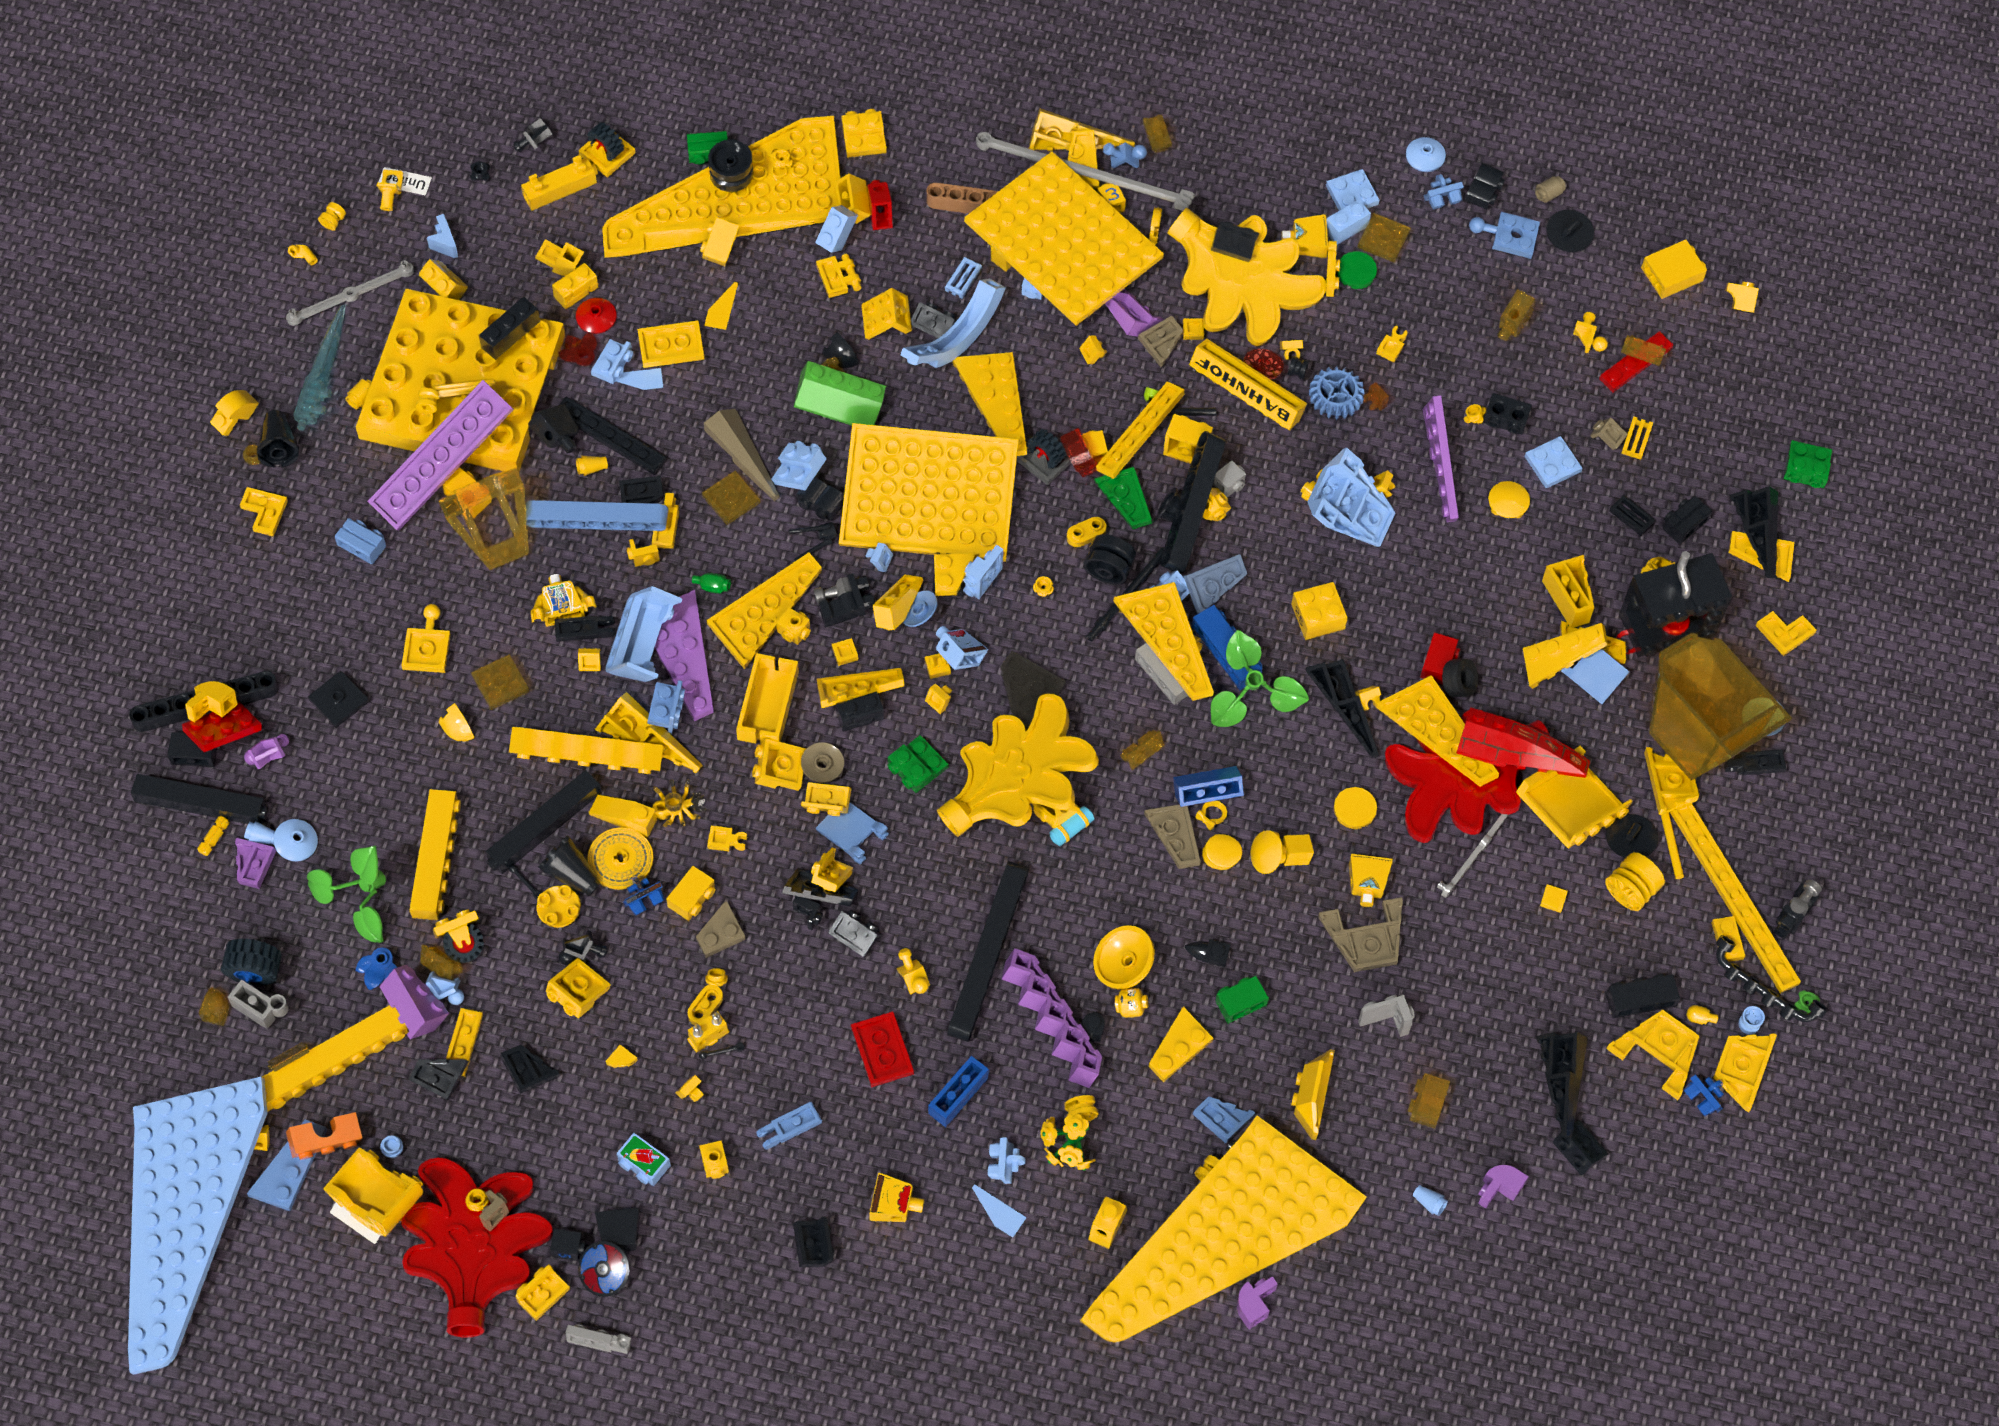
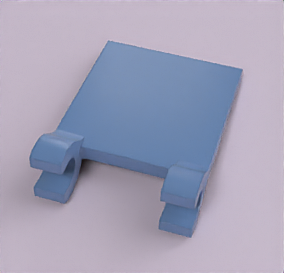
[1560,649,1629,704]
[816,802,889,865]

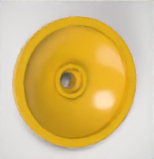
[1093,926,1155,989]

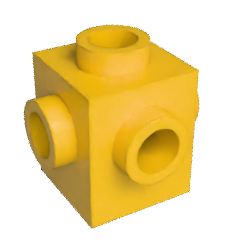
[1203,488,1231,521]
[777,607,811,645]

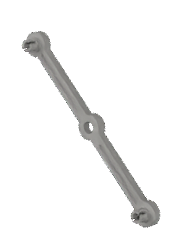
[286,260,414,326]
[1437,797,1521,898]

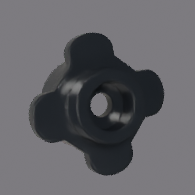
[470,161,490,181]

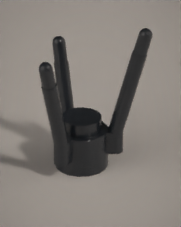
[788,522,836,562]

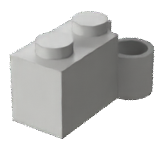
[228,980,289,1029]

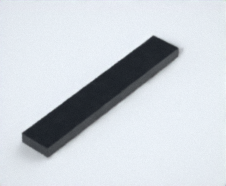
[558,396,667,476]

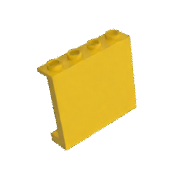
[1516,746,1633,849]

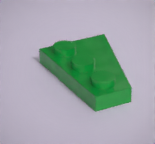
[1094,467,1152,530]

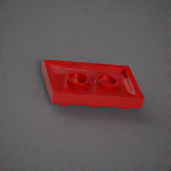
[182,702,262,752]
[851,1012,914,1088]

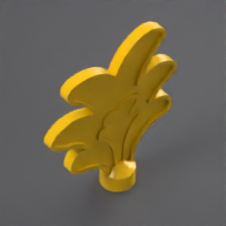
[1167,207,1326,346]
[937,694,1099,837]

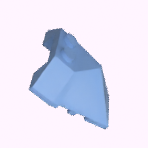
[1307,448,1395,547]

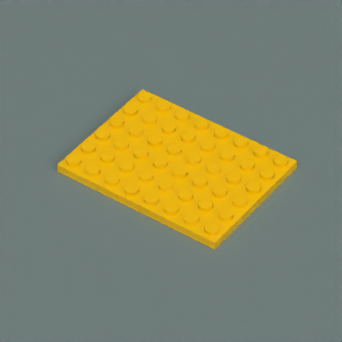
[964,151,1164,326]
[839,423,1018,562]

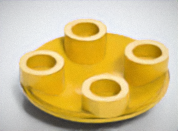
[1488,481,1530,518]
[1250,830,1286,874]
[537,885,581,928]

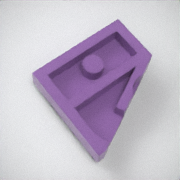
[235,838,276,889]

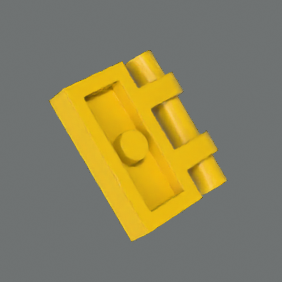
[816,254,861,298]

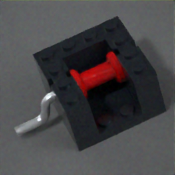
[1619,551,1732,657]

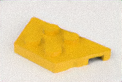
[1644,747,1699,815]
[1713,1034,1777,1112]

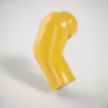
[288,245,318,266]

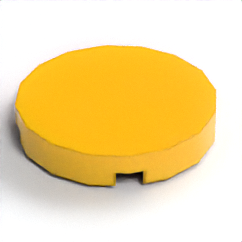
[1333,787,1377,829]

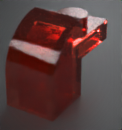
[1060,428,1099,478]

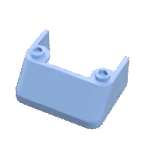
[606,586,682,682]

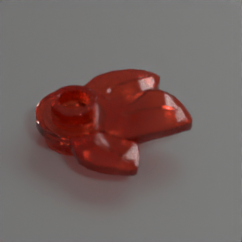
[558,332,597,366]

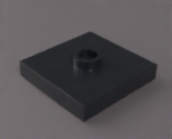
[308,671,369,728]

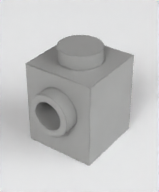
[1213,461,1246,497]

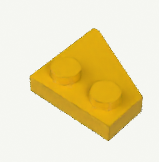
[934,553,975,596]

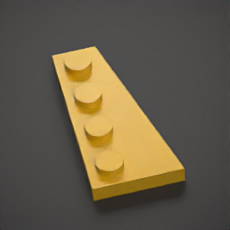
[1523,623,1608,689]

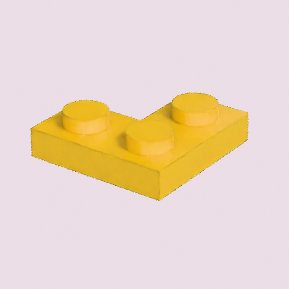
[240,487,288,537]
[1756,611,1817,656]

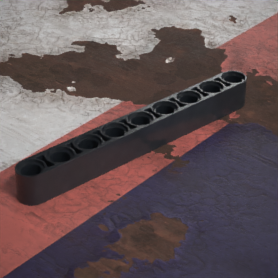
[947,861,1029,1042]

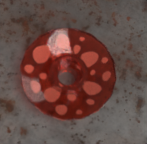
[1243,349,1284,379]

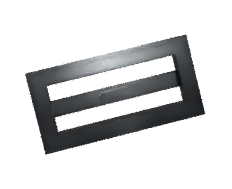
[1609,495,1655,536]

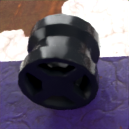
[1287,356,1309,380]

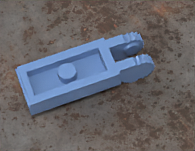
[756,1102,822,1150]

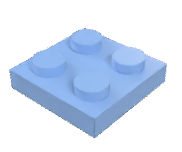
[1326,169,1379,211]
[1524,436,1582,488]

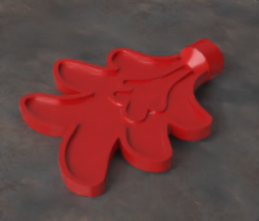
[1384,710,1551,843]
[401,1157,553,1337]

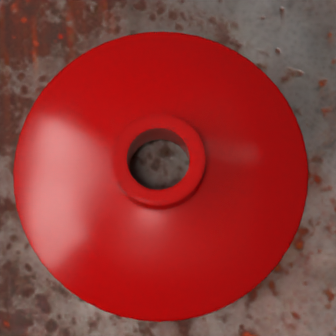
[576,298,617,334]

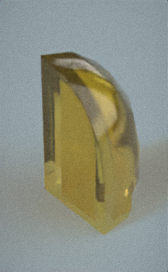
[199,987,229,1026]

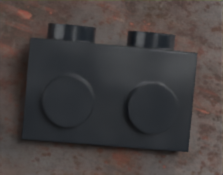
[793,1217,834,1267]

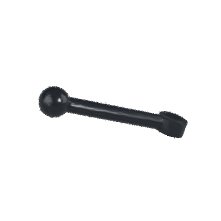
[509,865,542,900]
[699,1042,745,1059]

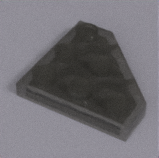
[1000,651,1066,730]

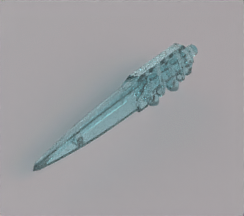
[293,304,345,431]

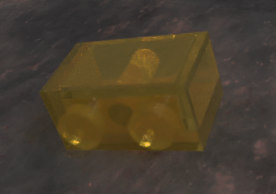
[1407,1073,1450,1129]

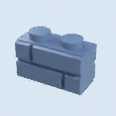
[335,518,386,565]

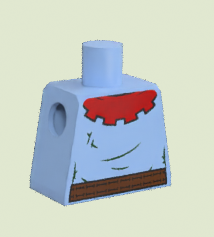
[936,626,989,670]

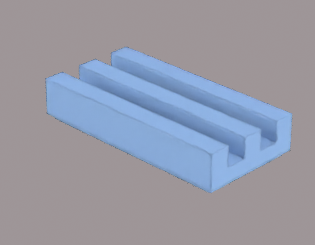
[945,257,982,299]

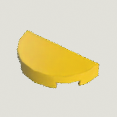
[1149,207,1162,245]

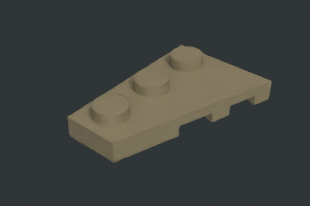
[1144,805,1201,869]

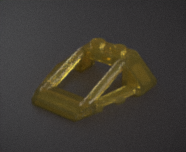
[438,468,529,570]

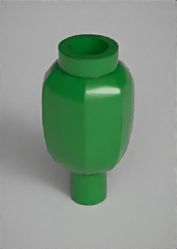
[692,573,731,594]

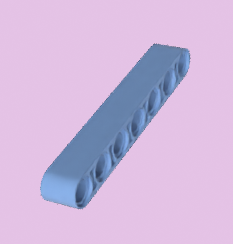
[524,500,668,531]

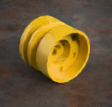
[1605,852,1665,911]

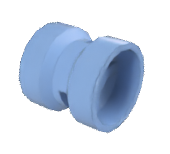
[1738,1006,1765,1035]

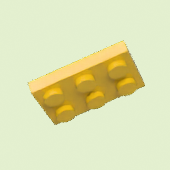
[638,321,704,368]

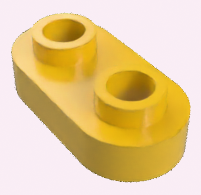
[1067,517,1106,547]
[688,985,723,1025]

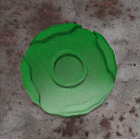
[1337,251,1377,289]

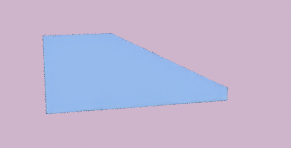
[615,368,663,390]
[972,1184,1026,1237]

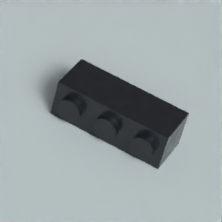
[479,297,540,360]
[1606,973,1680,1019]

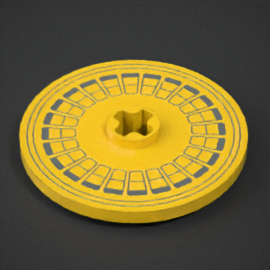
[587,828,653,890]

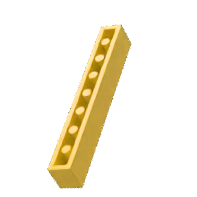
[262,1005,408,1112]

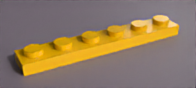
[1096,381,1185,479]

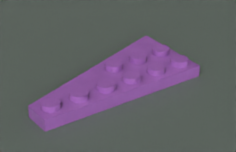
[1422,396,1459,522]

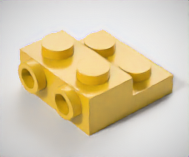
[842,109,886,158]
[752,738,806,791]
[546,958,611,1019]

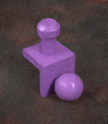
[244,734,289,769]

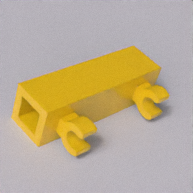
[521,155,598,211]

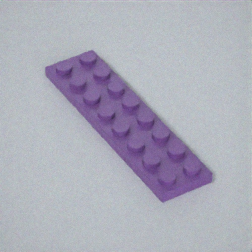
[367,380,514,531]

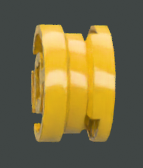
[1064,1095,1098,1121]

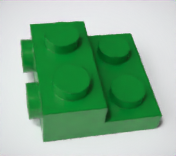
[1783,440,1832,488]
[887,735,948,793]

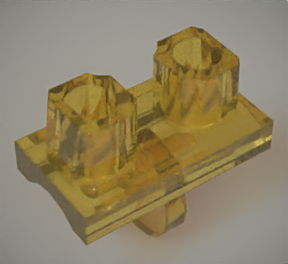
[1142,114,1172,153]

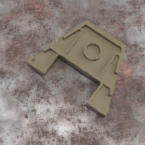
[1318,897,1403,972]

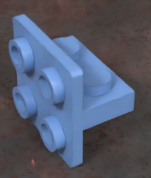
[647,680,685,735]

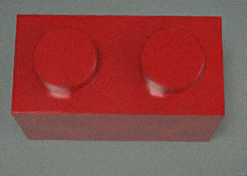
[1420,632,1460,685]

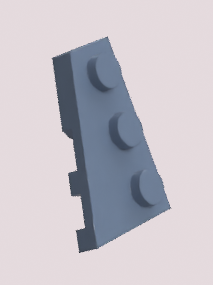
[1183,554,1247,614]

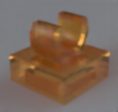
[1363,382,1389,411]

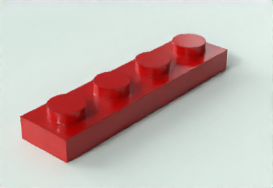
[1599,331,1673,393]

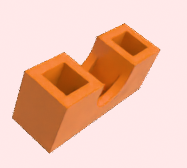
[286,1112,362,1160]

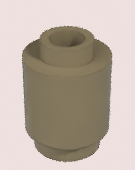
[1535,176,1566,203]

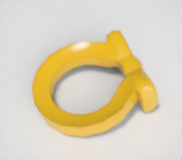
[1196,801,1227,830]

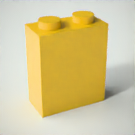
[1641,240,1707,299]

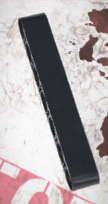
[1160,431,1225,574]
[129,671,279,732]

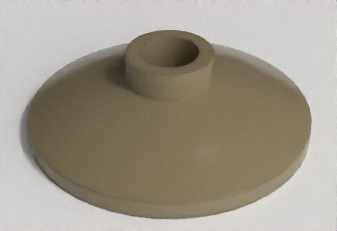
[801,742,844,783]

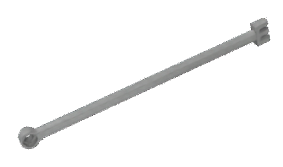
[976,132,1195,211]

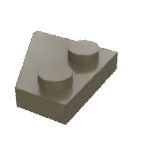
[696,901,746,958]

